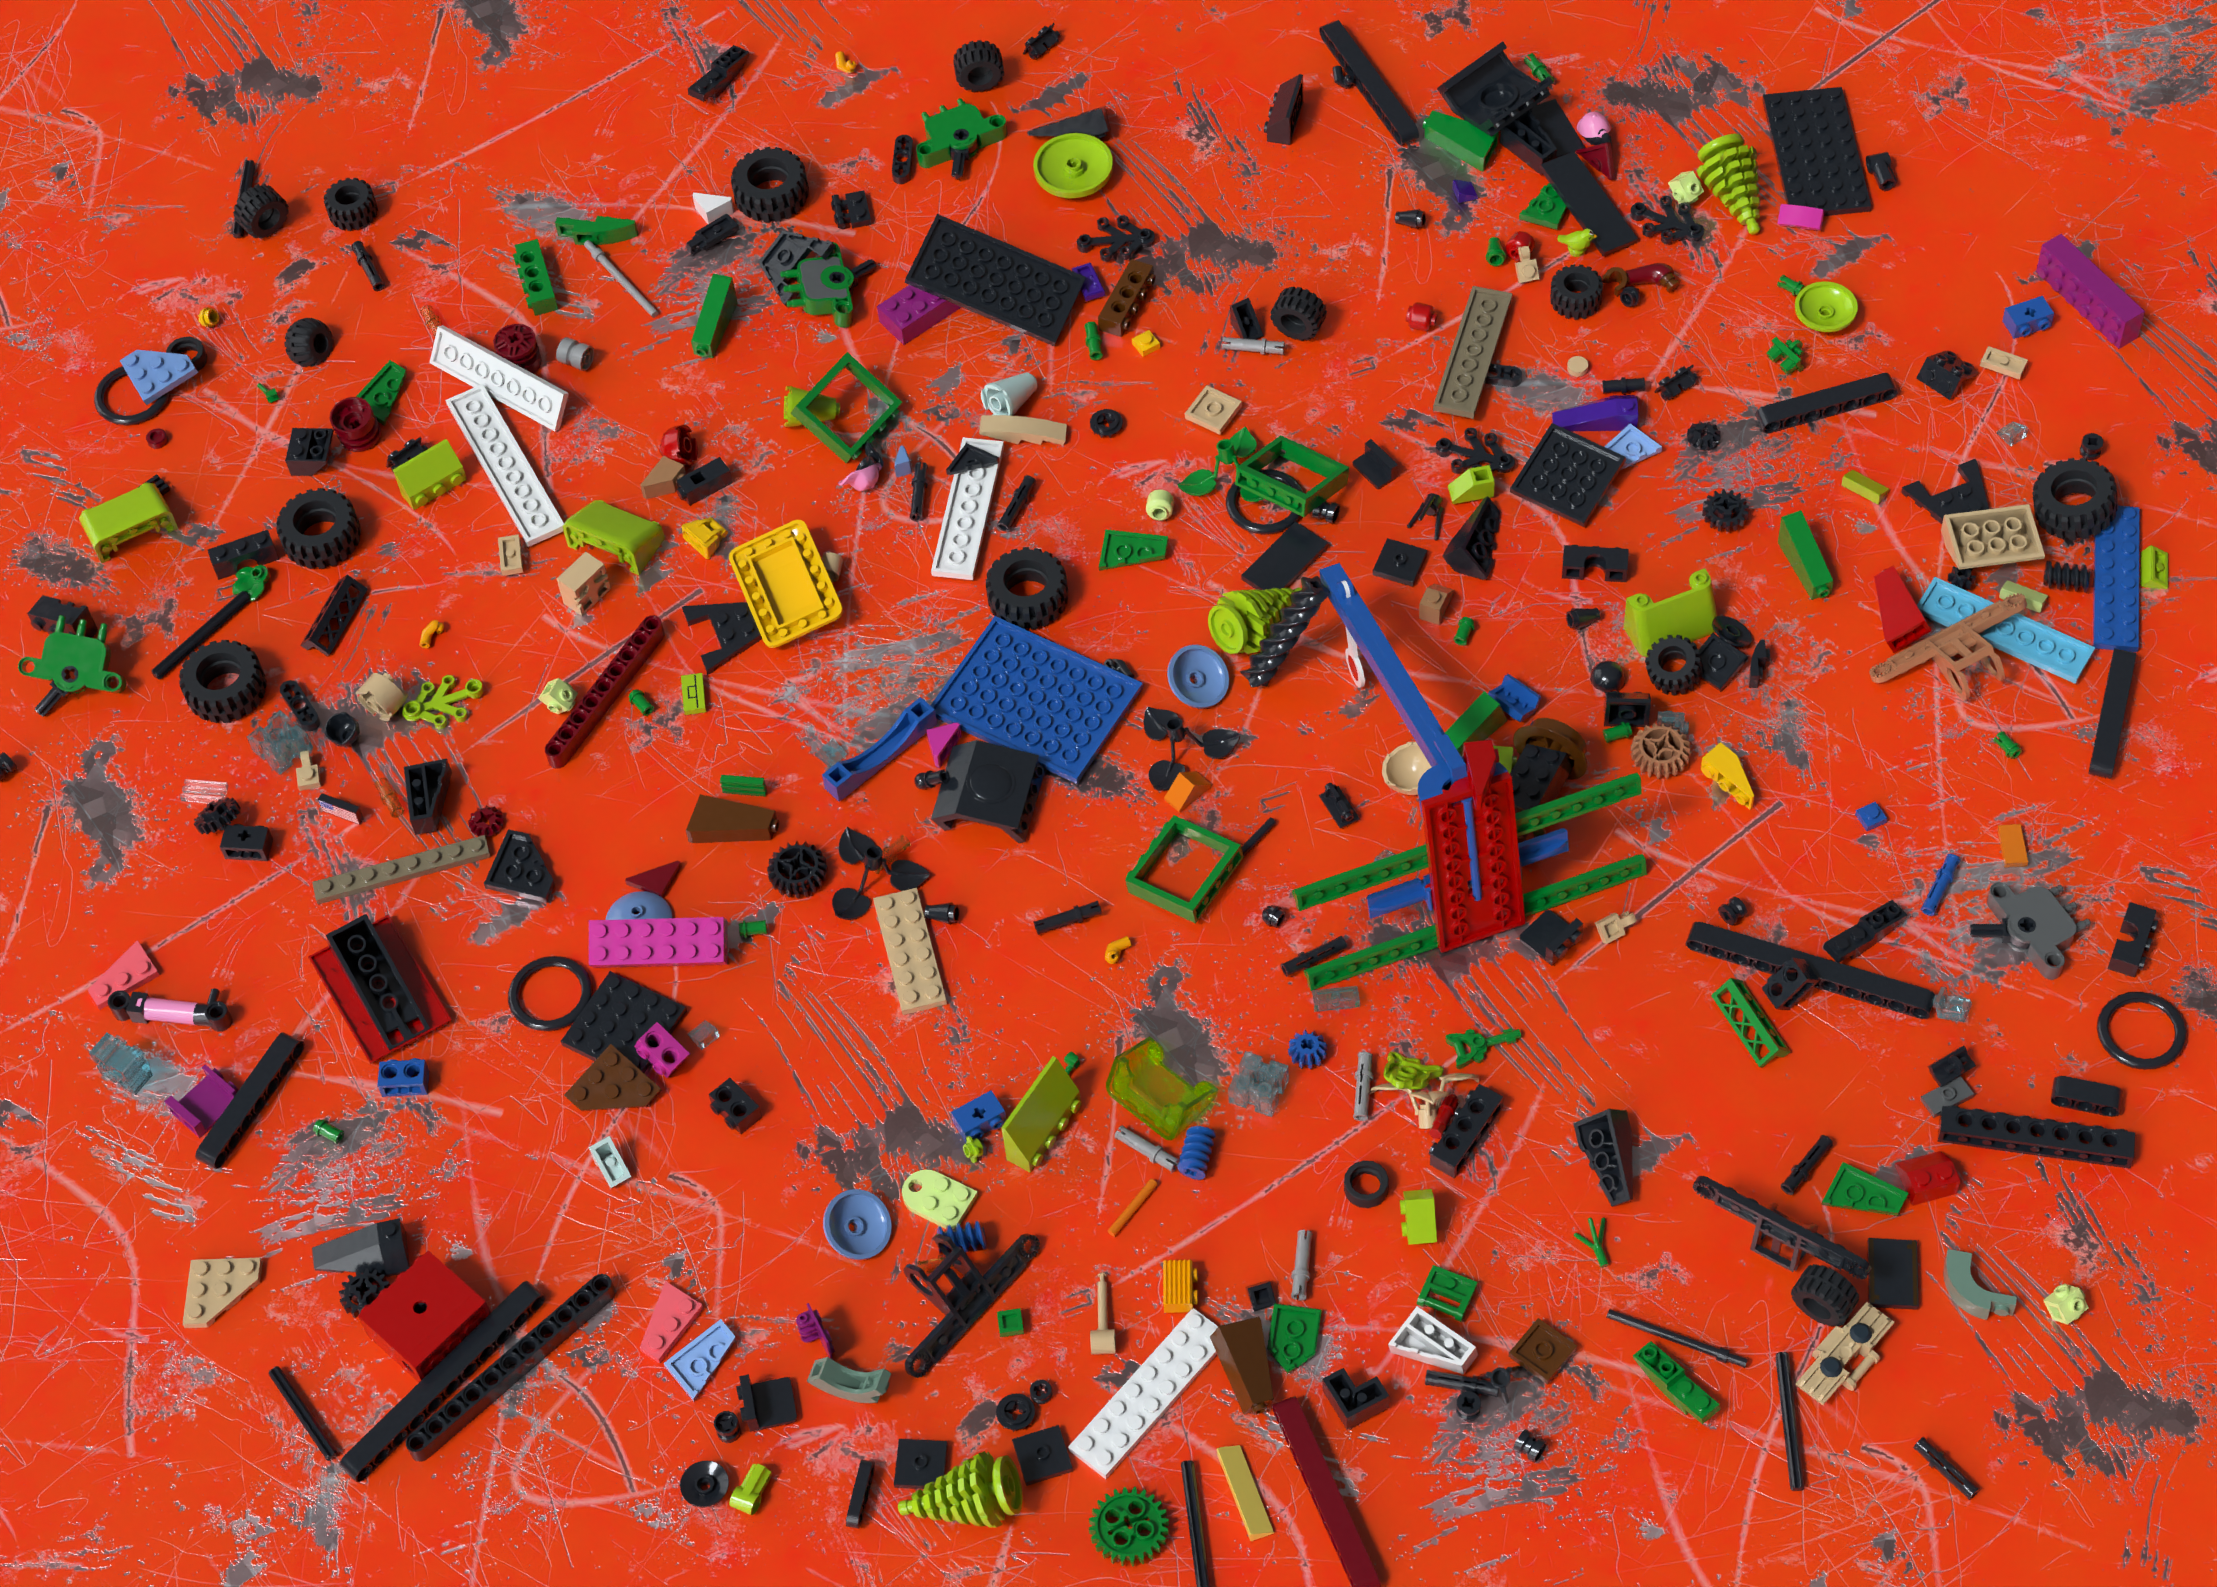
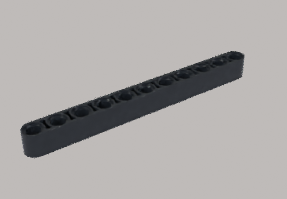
[1686,922,1936,1019]
[406,1274,615,1462]
[339,1281,546,1482]

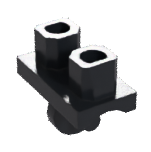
[1928,1046,1976,1087]

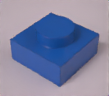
[1855,802,1887,831]

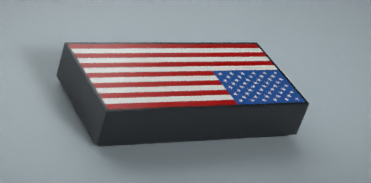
[318,793,364,825]

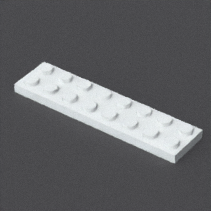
[430,325,568,431]
[931,437,1004,580]
[1068,1308,1218,1479]

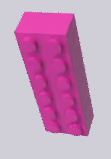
[589,917,728,968]

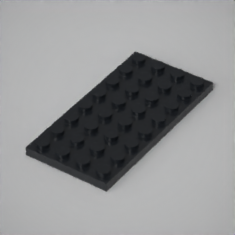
[1762,87,1871,216]
[905,214,1086,346]

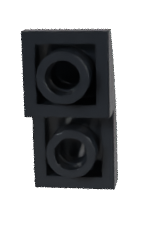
[1749,639,1770,688]

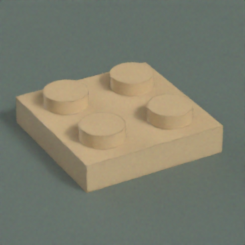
[1185,385,1242,435]

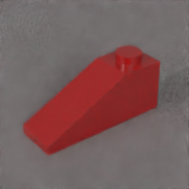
[1463,740,1499,811]

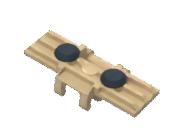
[1795,1302,1895,1405]

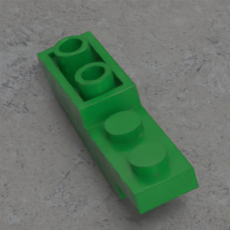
[555,216,638,245]
[1633,1341,1720,1424]

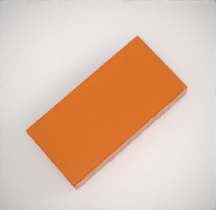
[1997,824,2028,868]

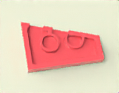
[88,940,160,1010]
[640,1281,704,1363]

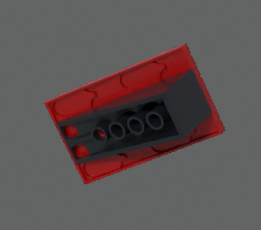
[308,914,452,1064]

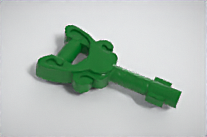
[1445,1028,1521,1069]

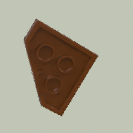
[564,1044,662,1111]

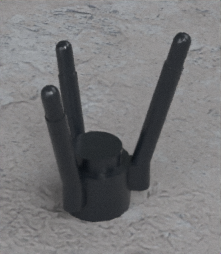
[1407,493,1444,540]
[1480,1366,1521,1404]

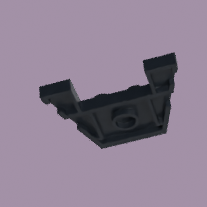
[758,230,836,308]
[1901,459,1989,524]
[682,602,762,675]

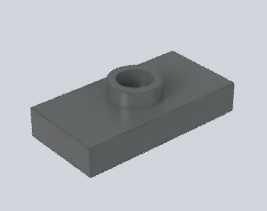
[1920,1076,1974,1118]

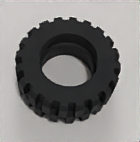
[731,147,809,223]
[2032,458,2118,540]
[276,488,361,569]
[986,547,1068,630]
[179,640,267,723]

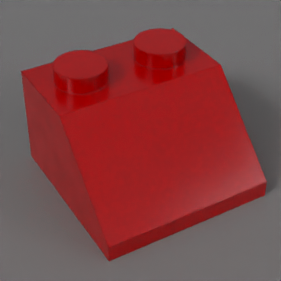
[1895,1151,1960,1206]

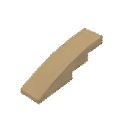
[979,415,1067,445]

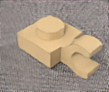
[1515,246,1540,283]
[296,750,321,791]
[1595,911,1637,944]

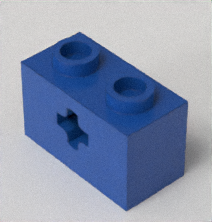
[2002,296,2054,339]
[951,1090,1006,1142]

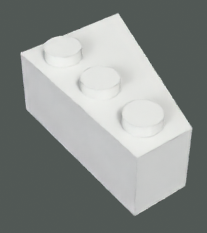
[1388,1306,1478,1374]

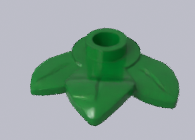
[232,565,270,602]

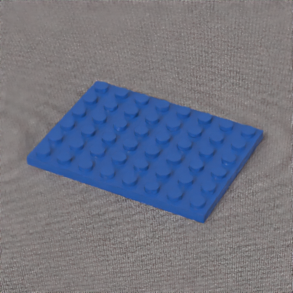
[930,616,1143,784]

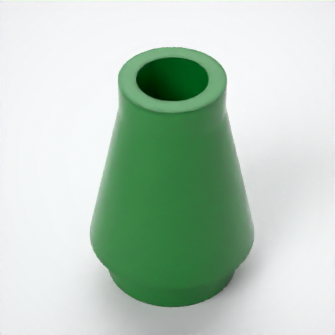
[1486,237,1506,266]

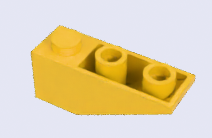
[1701,742,1754,810]

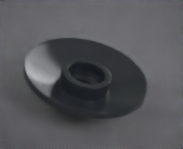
[1712,616,1752,647]
[680,1461,729,1508]

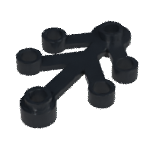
[1630,196,1704,244]
[1077,215,1155,262]
[1436,427,1515,474]

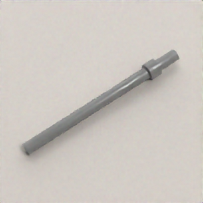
[584,240,658,318]

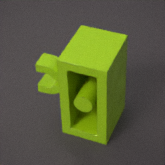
[1400,1189,1437,1245]

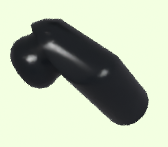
[1332,66,1354,88]
[1104,658,1134,678]

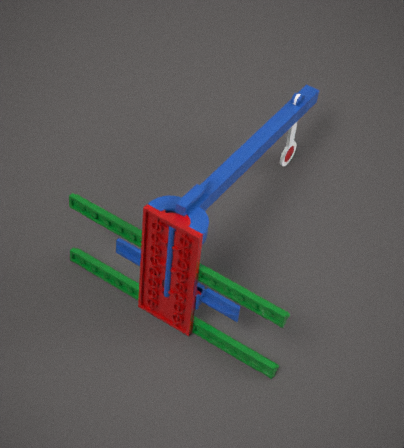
[1292,563,1647,991]

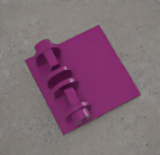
[796,1303,835,1360]

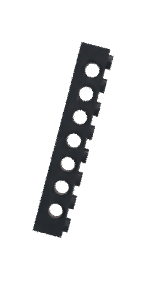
[1937,1105,2135,1169]

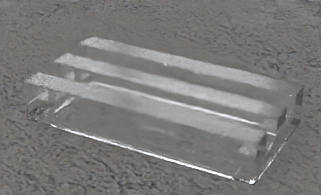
[180,779,229,803]

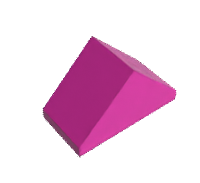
[926,723,962,768]

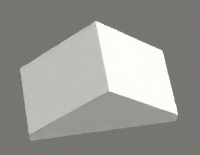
[692,192,734,224]

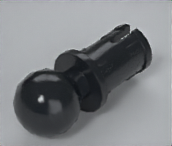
[914,769,950,790]

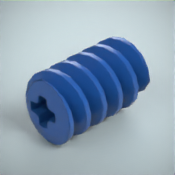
[1178,1126,1216,1180]
[937,1221,987,1254]

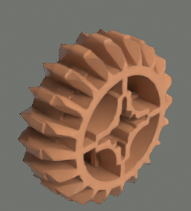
[1630,722,1691,779]

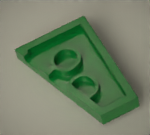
[356,360,407,426]
[1099,529,1169,571]
[1822,1162,1908,1216]

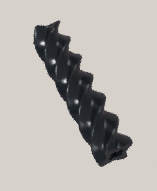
[1240,576,1330,688]

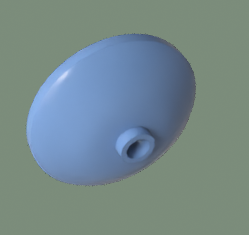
[1167,645,1229,708]
[606,891,673,920]
[823,1189,892,1260]

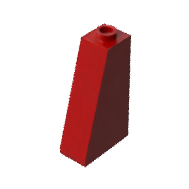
[1874,566,1932,653]

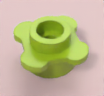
[963,1136,983,1163]

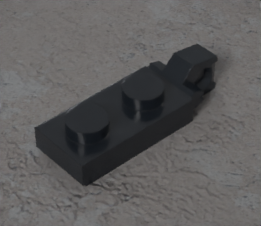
[686,214,740,255]

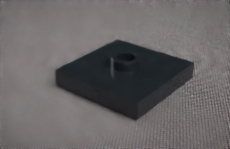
[1373,538,1427,587]
[1699,633,1748,692]
[1012,1425,1073,1486]
[894,1439,948,1489]

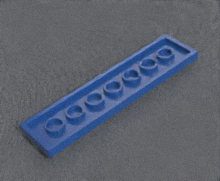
[2093,506,2139,652]

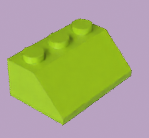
[393,439,467,510]

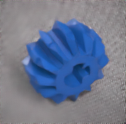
[1288,1030,1327,1070]

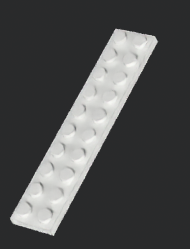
[445,384,564,547]

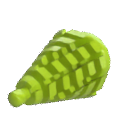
[1697,134,1760,235]
[1208,588,1302,654]
[898,1451,1023,1527]

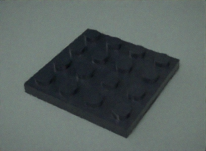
[1510,423,1626,527]
[561,971,687,1073]

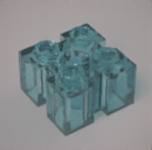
[247,710,313,775]
[89,1033,153,1095]
[1228,1051,1289,1117]

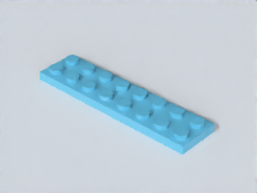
[1917,577,2095,684]

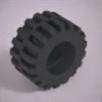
[953,40,1004,92]
[324,178,378,231]
[233,184,289,239]
[1550,264,1603,320]
[1270,287,1327,341]
[1645,635,1703,695]
[1791,1264,1859,1327]

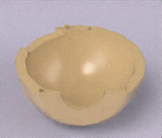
[1382,742,1431,795]

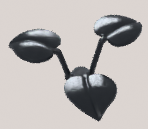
[1144,707,1240,791]
[832,827,930,920]

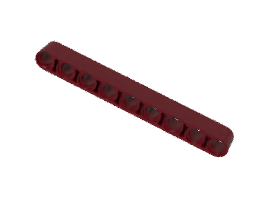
[545,615,665,769]
[1272,1396,1381,1587]

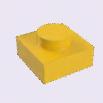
[1132,330,1160,357]

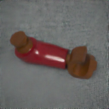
[1602,263,1680,297]

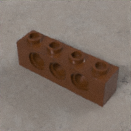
[1098,259,1156,337]

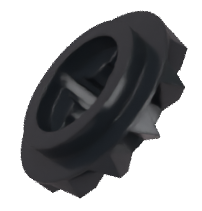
[1090,409,1123,438]
[1687,421,1721,450]
[996,1394,1035,1432]

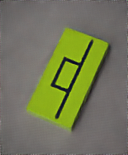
[681,673,706,715]

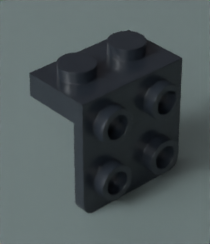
[1916,351,1978,400]
[1519,910,1583,966]
[736,1374,797,1432]

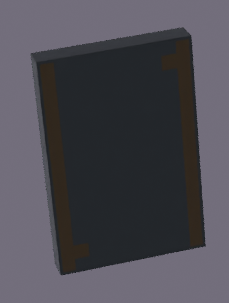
[1867,1238,1919,1310]

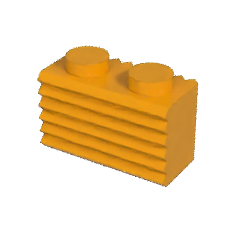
[1163,1259,1198,1313]

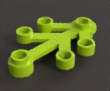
[402,675,484,729]

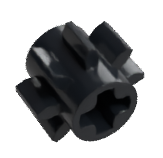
[1947,566,1976,590]

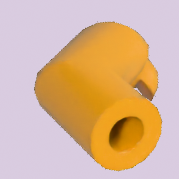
[835,51,856,74]
[419,620,444,649]
[1105,936,1131,964]

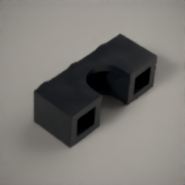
[208,530,279,580]
[1562,545,1629,582]
[2107,902,2158,978]

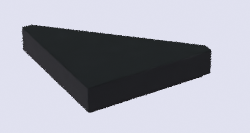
[946,443,1000,475]

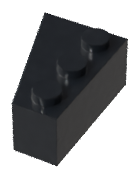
[1500,109,1557,176]
[27,595,98,638]
[404,759,452,835]

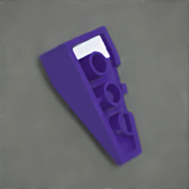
[1552,395,1638,431]

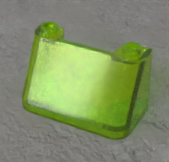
[1106,1036,1219,1140]

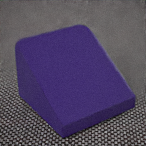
[1453,180,1478,203]

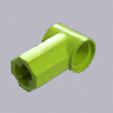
[729,1464,772,1516]

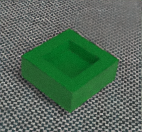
[997,1308,1024,1337]

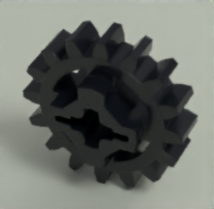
[1702,489,1749,532]
[194,797,241,835]
[339,1268,390,1318]

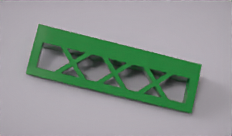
[1711,978,1790,1068]

